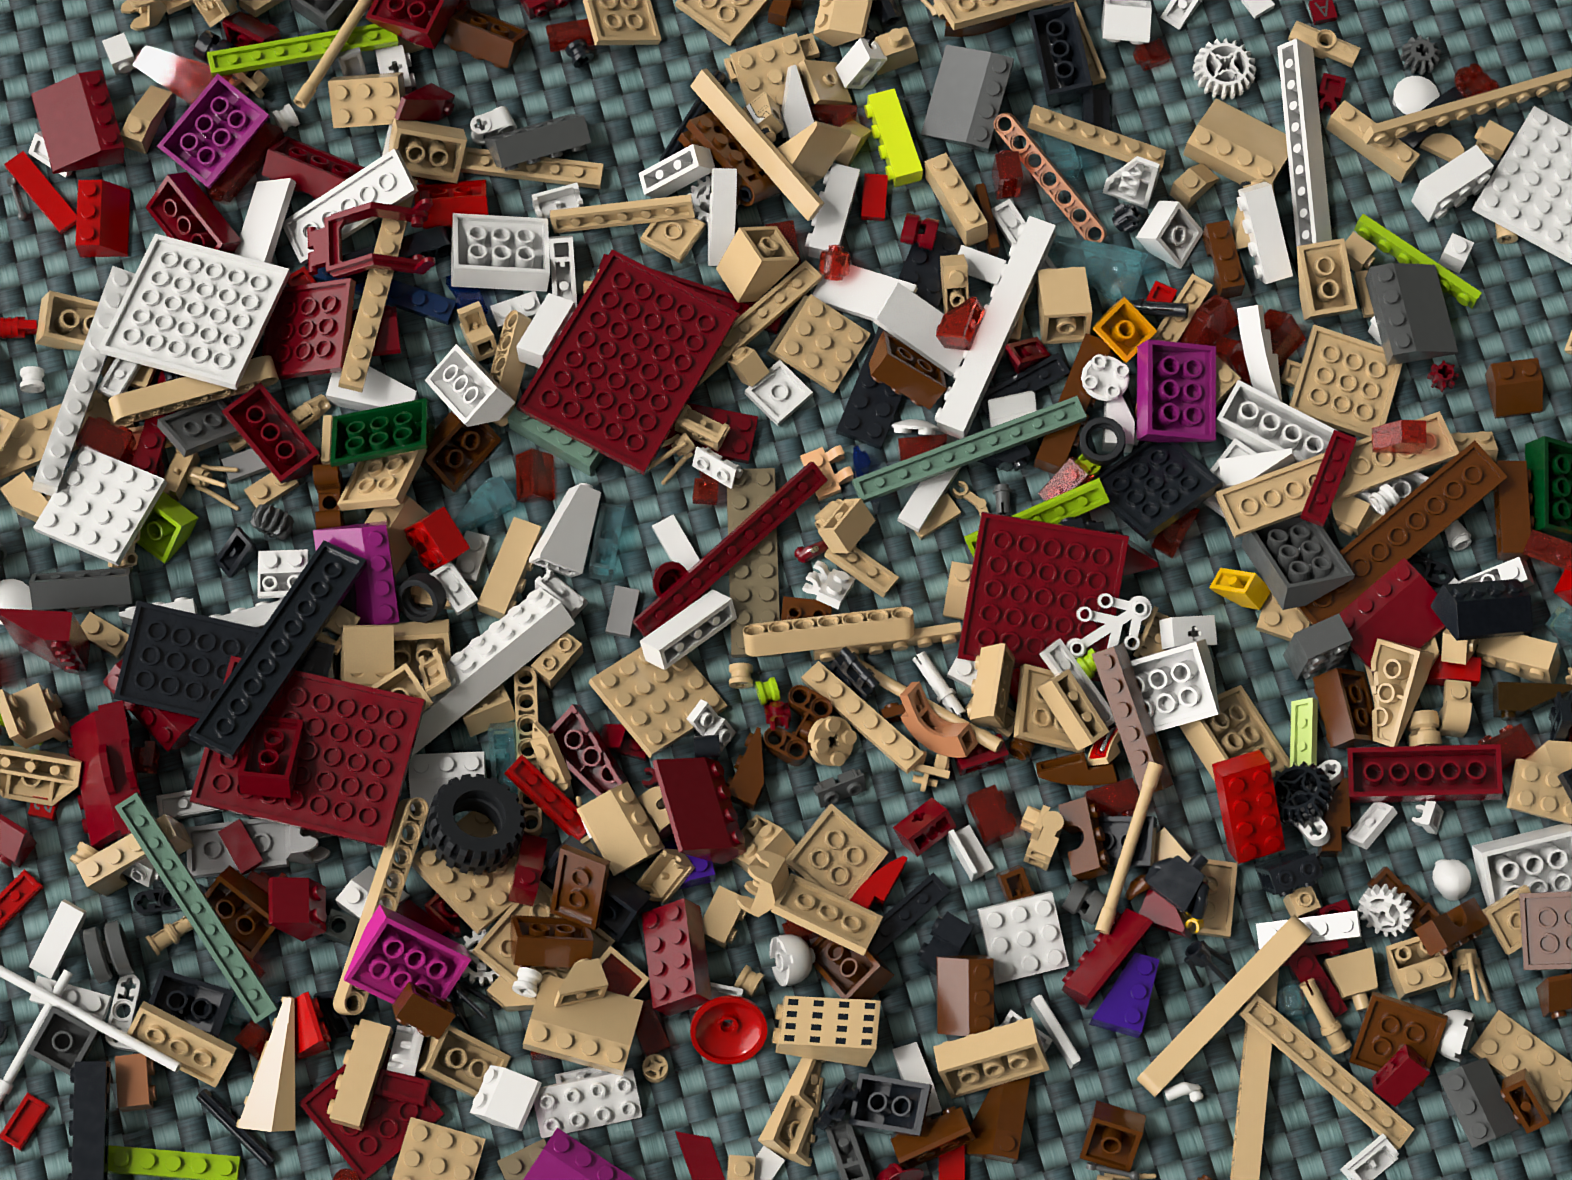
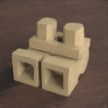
[1020,805,1064,871]

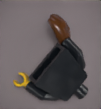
[1125,852,1209,933]

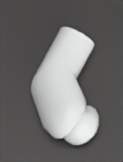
[1164,1082,1203,1102]

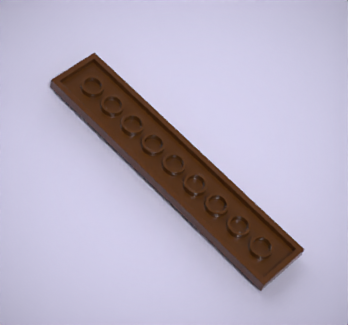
[1297,440,1507,625]

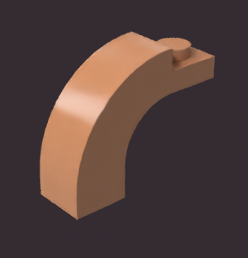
[899,682,978,758]

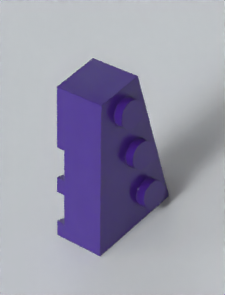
[1089,953,1160,1038]

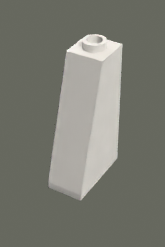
[326,366,418,411]
[529,483,601,578]

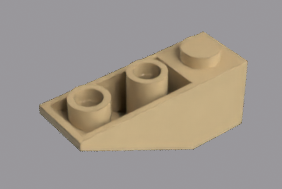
[940,254,970,331]
[0,472,51,522]

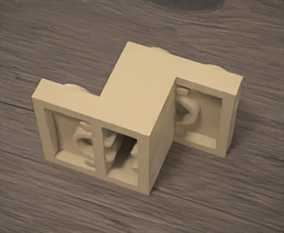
[0,683,71,749]

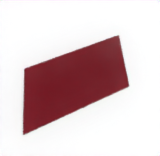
[675,1131,725,1180]

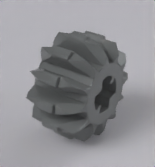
[1400,34,1441,76]
[251,504,294,540]

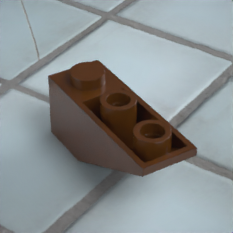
[726,727,764,811]

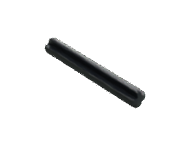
[196,1089,276,1168]

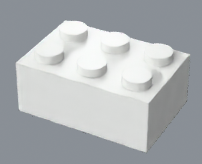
[1411,145,1494,222]

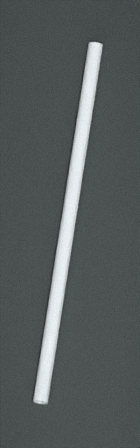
[0,965,181,1072]

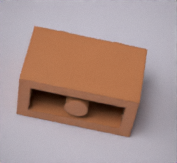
[115,1053,157,1112]

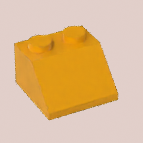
[1093,296,1157,363]

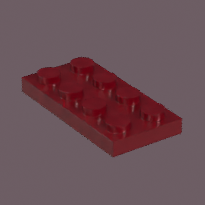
[663,403,758,464]

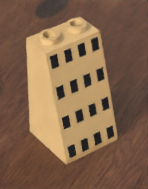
[772,996,881,1067]

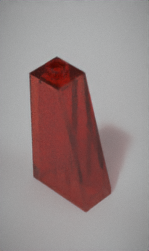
[133,46,232,105]
[205,122,285,203]

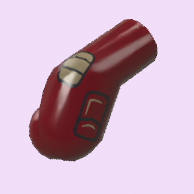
[794,540,828,563]

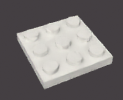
[977,891,1069,984]

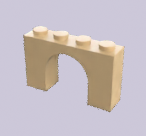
[76,814,194,896]

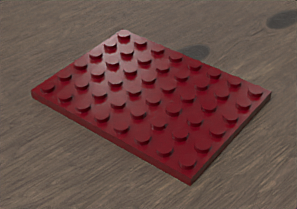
[516,249,739,475]
[190,656,426,848]

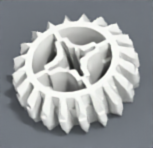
[1193,38,1256,101]

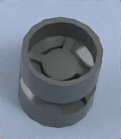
[1062,880,1107,925]

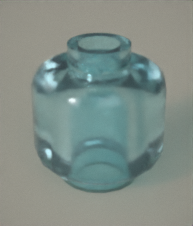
[1277,981,1311,1020]

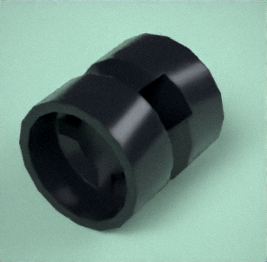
[193,30,237,63]

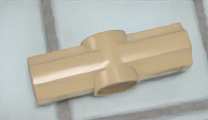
[1288,21,1361,68]

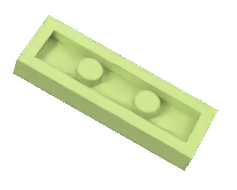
[1290,697,1318,767]

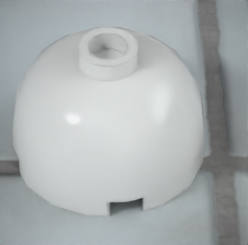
[770,934,815,986]
[1437,1009,1475,1063]

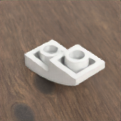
[687,700,736,752]

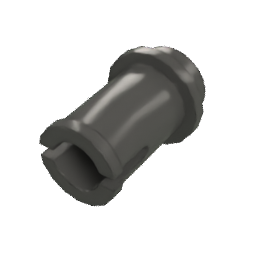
[993,484,1012,516]

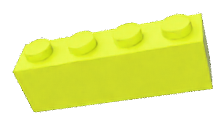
[864,88,923,187]

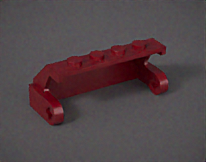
[69,700,141,851]

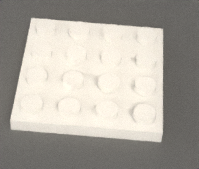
[33,445,167,566]

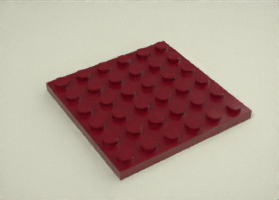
[957,512,1129,682]

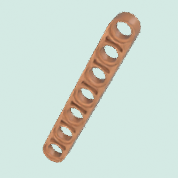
[994,113,1107,245]

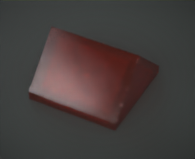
[1238,309,1306,367]

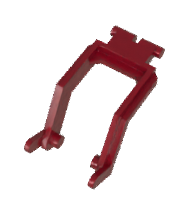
[307,198,435,279]

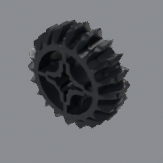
[1273,761,1333,827]

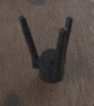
[1184,940,1231,988]
[446,980,501,1032]

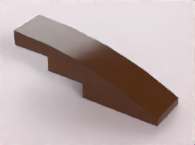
[1367,866,1455,957]

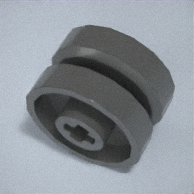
[83,919,135,984]

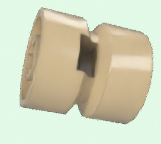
[1407,710,1442,746]

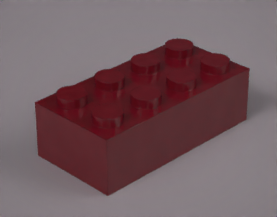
[641,898,712,1016]

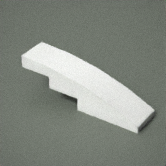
[708,168,737,266]
[1237,305,1282,402]
[897,467,961,533]

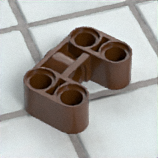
[313,463,345,529]
[763,685,833,767]

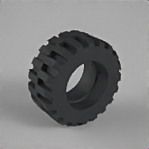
[425,774,526,875]

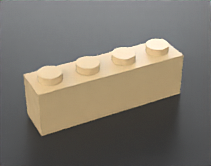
[1326,100,1420,183]
[925,153,988,247]
[477,517,543,619]
[327,1019,393,1131]

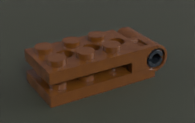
[678,112,782,206]

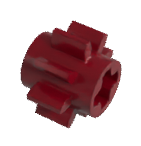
[1427,360,1459,392]

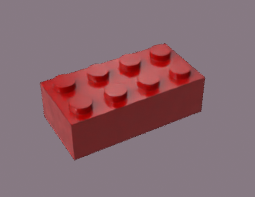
[1212,750,1285,864]

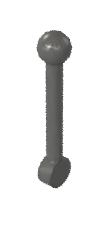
[6,177,27,221]
[1086,1162,1140,1180]

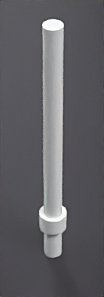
[0,969,73,1105]

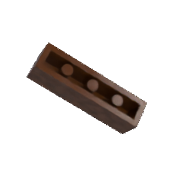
[1493,460,1535,561]

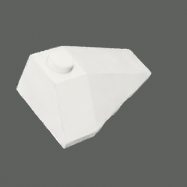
[1103,156,1160,209]

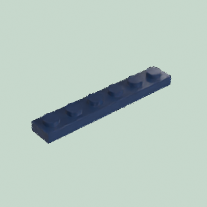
[314,267,457,325]

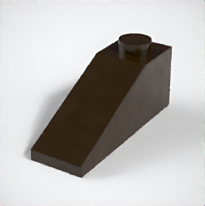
[1493,682,1572,721]

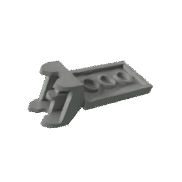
[185,818,331,878]

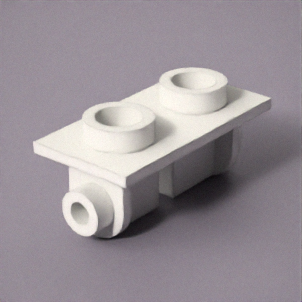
[692,446,743,489]

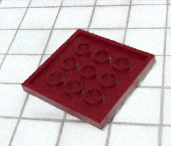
[262,278,356,380]
[299,1047,445,1180]

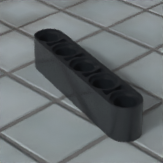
[342,226,452,284]

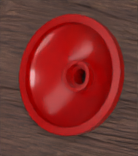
[690,995,767,1065]

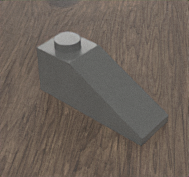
[825,1119,870,1180]

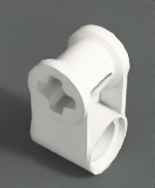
[470,106,517,145]

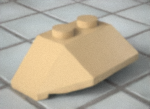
[0,746,83,806]

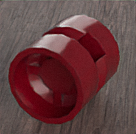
[900,213,940,250]

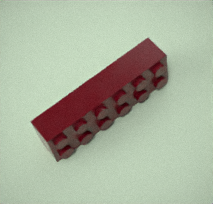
[1347,744,1503,803]

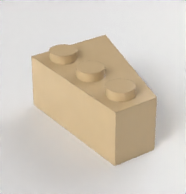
[1476,635,1561,684]

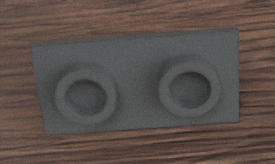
[813,768,867,808]

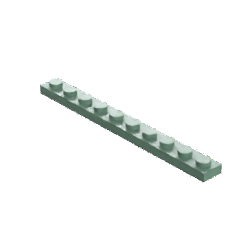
[852,396,1087,503]
[115,792,279,1024]

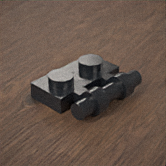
[828,646,879,703]

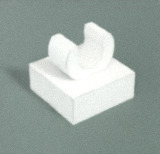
[1412,801,1444,834]

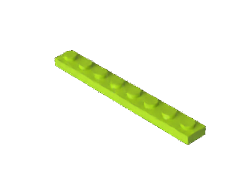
[207,24,398,77]

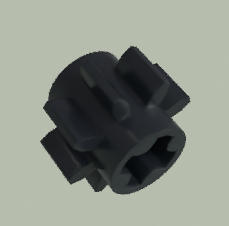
[1112,203,1142,233]

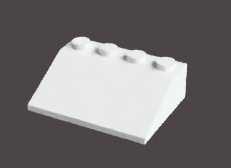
[451,213,550,292]
[1131,639,1220,732]
[1472,823,1572,907]

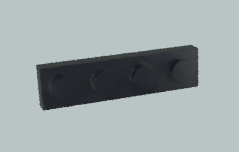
[980,353,1070,420]
[869,872,950,956]

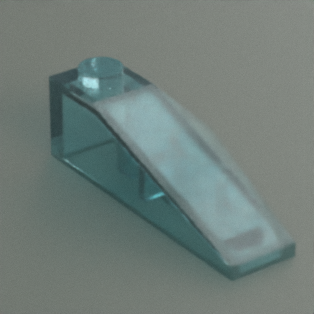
[1048,235,1148,302]

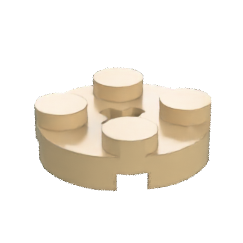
[808,716,857,766]

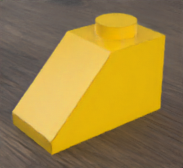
[1209,568,1271,610]

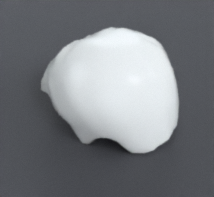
[1432,859,1471,901]

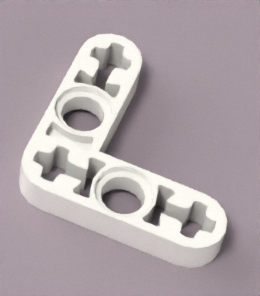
[1281,760,1344,846]
[105,974,142,1053]

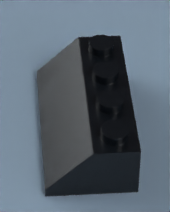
[1028,2,1093,107]
[1430,579,1533,641]
[540,835,651,943]

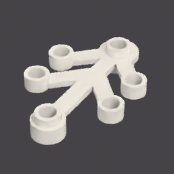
[1066,593,1152,658]

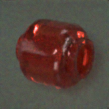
[819,245,851,281]

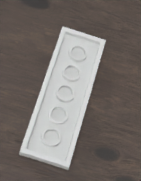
[282,149,418,265]

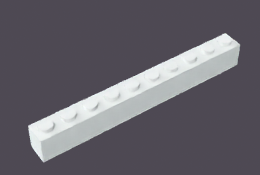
[1278,38,1332,246]
[935,216,1056,439]
[32,266,135,496]

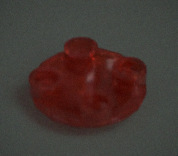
[1454,63,1499,98]

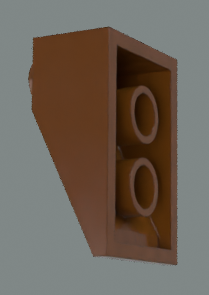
[809,935,894,1000]

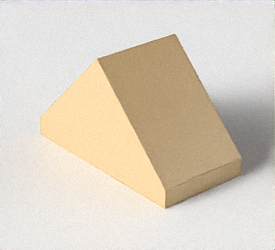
[835,119,872,167]

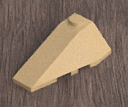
[1371,638,1434,747]

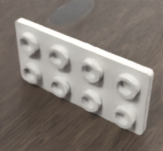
[534,1067,642,1138]

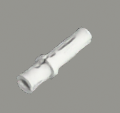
[912,651,966,717]

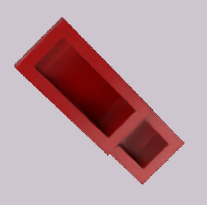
[1425,655,1481,687]
[850,855,908,909]

